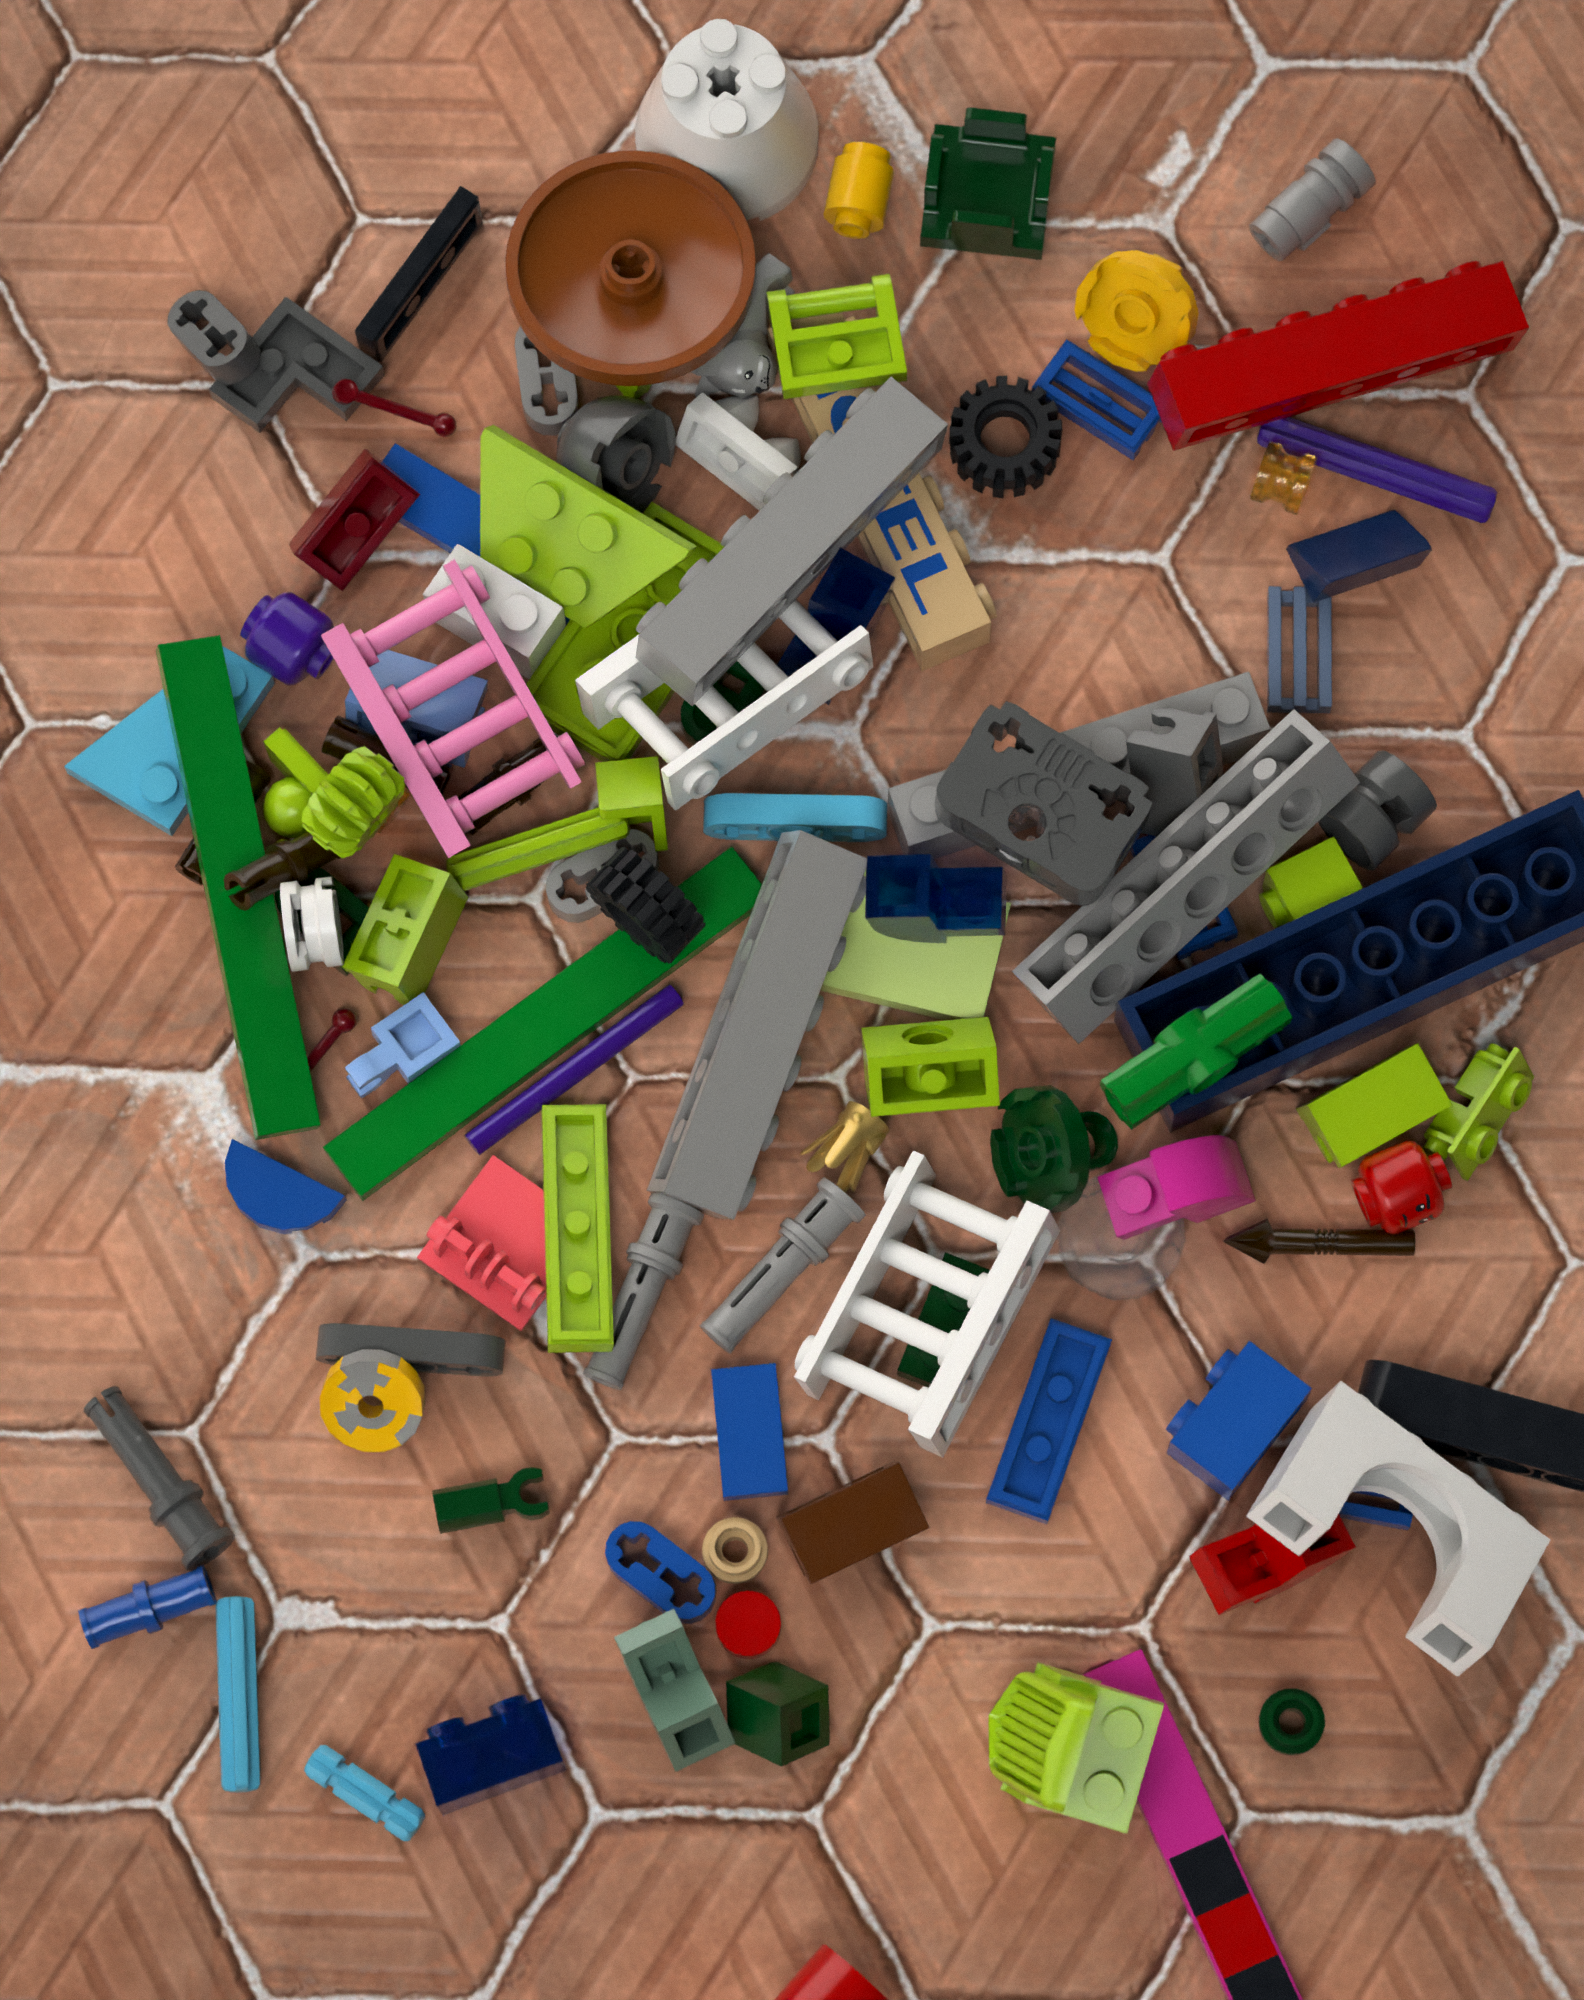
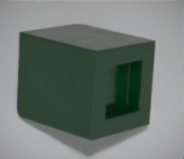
[726,1662,830,1767]

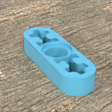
[703,793,887,842]

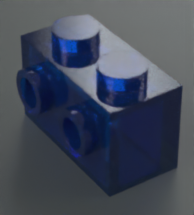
[415,1694,567,1816]

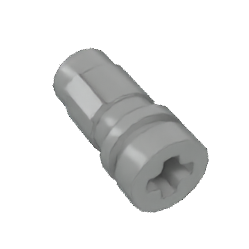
[1249,138,1376,261]

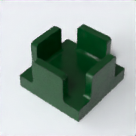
[920,108,1056,260]

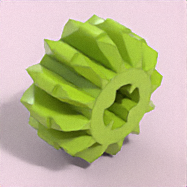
[301,746,405,858]

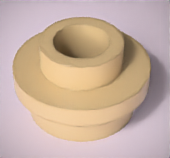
[702,1517,768,1584]

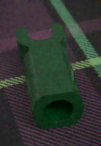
[432,1467,550,1534]

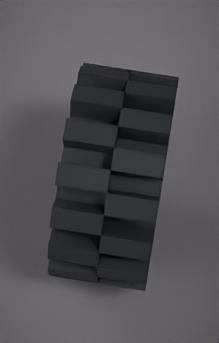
[949,376,1062,498]
[586,847,706,964]

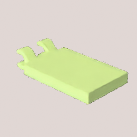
[820,869,1011,1020]

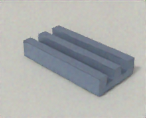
[1267,586,1332,713]

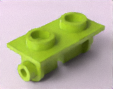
[1423,1043,1534,1181]

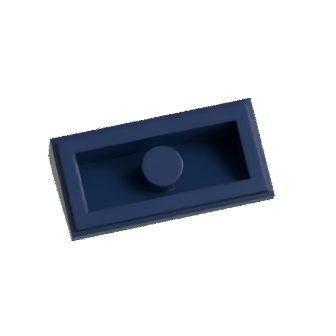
[1286,509,1432,603]

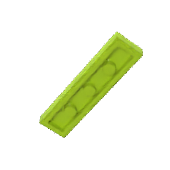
[541,1104,614,1353]

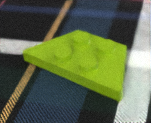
[480,425,697,628]

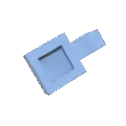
[345,992,461,1098]

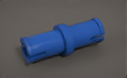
[78,1565,217,1649]

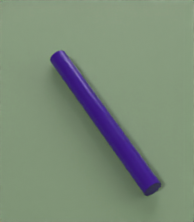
[464,984,684,1156]

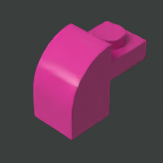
[1097,1135,1256,1240]

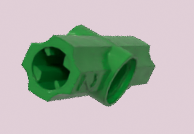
[1100,973,1292,1130]

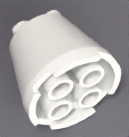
[635,19,818,221]

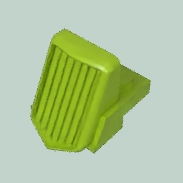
[988,1662,1164,1834]

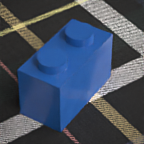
[1166,1341,1312,1501]

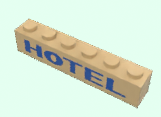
[768,312,997,671]

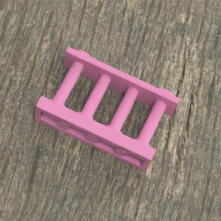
[321,559,585,858]

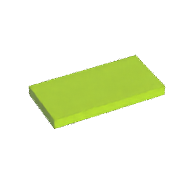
[526,502,724,762]

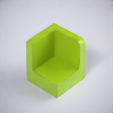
[595,756,668,852]

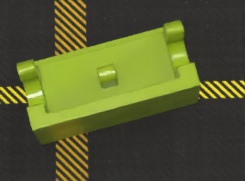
[342,854,469,1005]
[1296,1043,1452,1168]

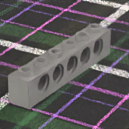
[1012,709,1360,1044]

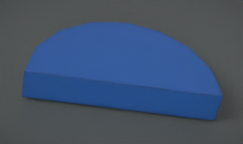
[225,1139,347,1234]

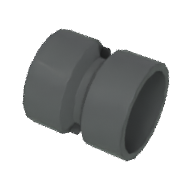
[1318,750,1437,870]

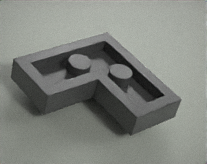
[209,297,385,433]

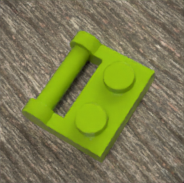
[766,273,907,400]

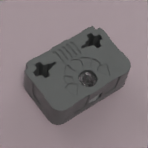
[935,701,1152,905]

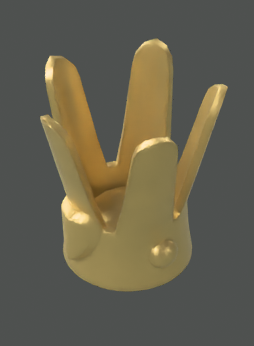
[799,1101,890,1192]

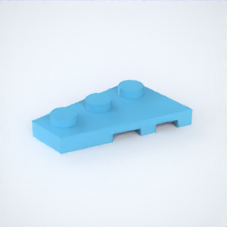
[64,646,275,836]

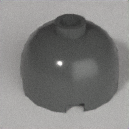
[556,396,676,513]

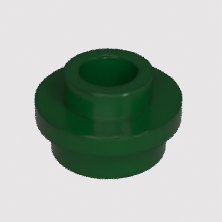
[1258,1688,1325,1756]

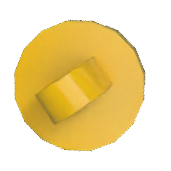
[1074,250,1199,372]

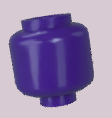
[240,592,334,686]

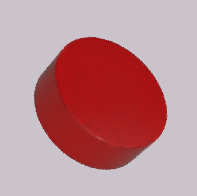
[715,1591,781,1659]

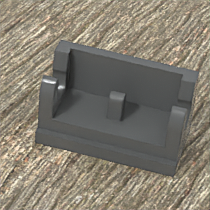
[1126,708,1224,837]

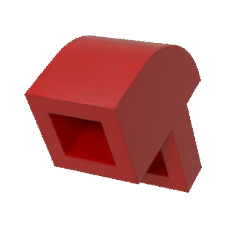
[1189,1514,1356,1615]

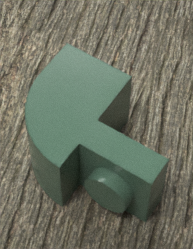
[614,1609,735,1772]

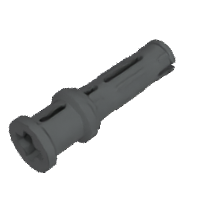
[84,1386,235,1571]

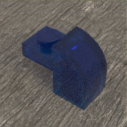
[777,547,896,705]
[865,854,1007,943]

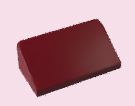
[289,449,420,591]

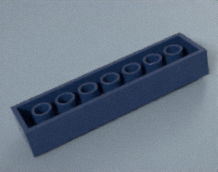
[1114,790,1584,1133]

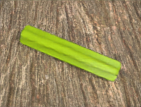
[446,807,630,891]

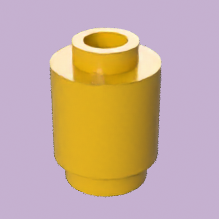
[823,142,894,239]

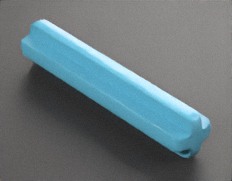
[215,1596,261,1793]

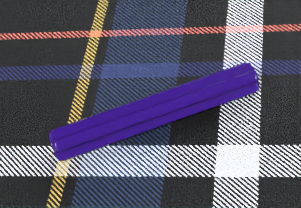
[1257,417,1497,523]

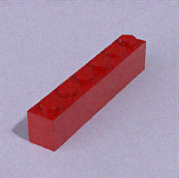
[1147,261,1529,451]

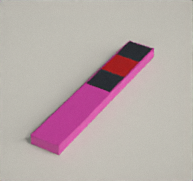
[1082,1649,1303,2000]

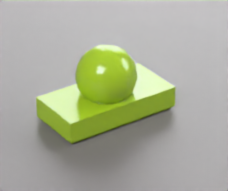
[262,727,328,838]

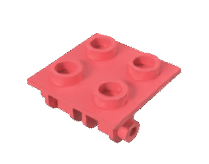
[417,1155,546,1331]

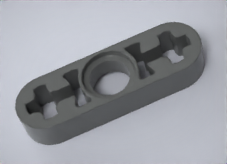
[316,1323,506,1377]

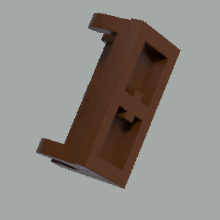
[776,1461,930,1584]

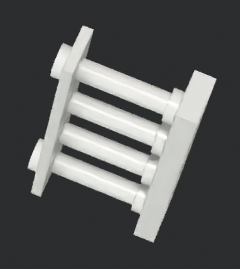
[575,600,874,811]
[794,1150,1060,1458]

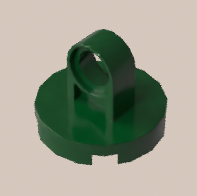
[990,1085,1118,1213]

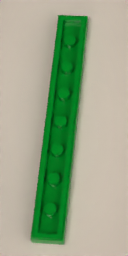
[156,635,321,1140]
[323,846,762,1201]

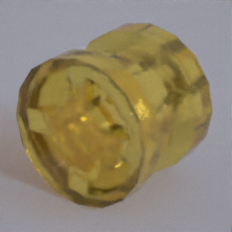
[1250,441,1318,515]

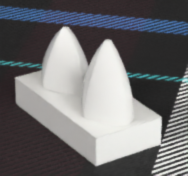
[675,392,801,511]

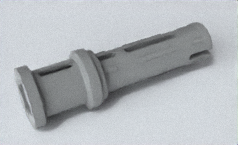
[700,1177,866,1354]
[583,1193,704,1390]

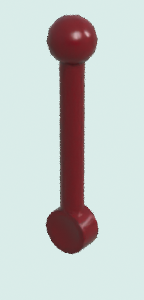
[332,379,456,437]
[307,1008,357,1072]

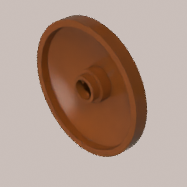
[505,150,756,386]

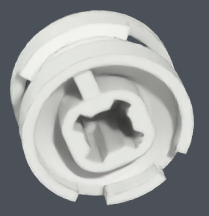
[280,876,344,972]

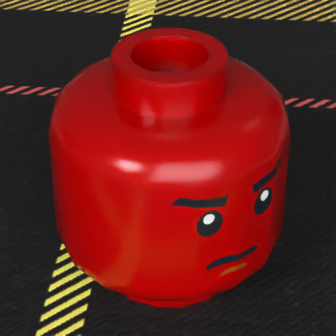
[1351,1140,1452,1235]

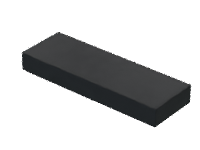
[355,186,483,363]

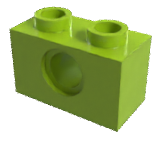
[861,1017,1000,1117]

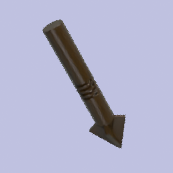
[1222,1219,1415,1264]

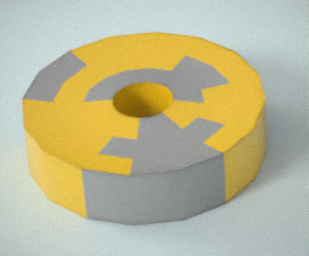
[319,1349,425,1452]

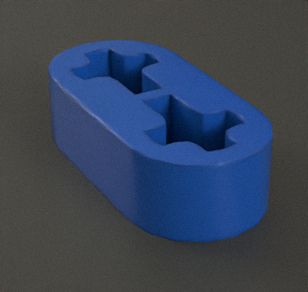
[605,1521,716,1624]

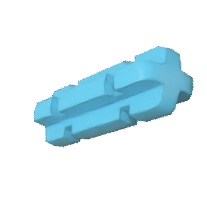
[304,1745,425,1841]

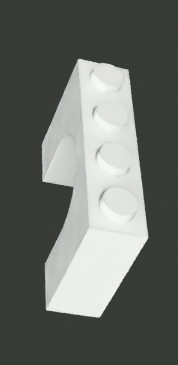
[1246,1381,1550,1677]

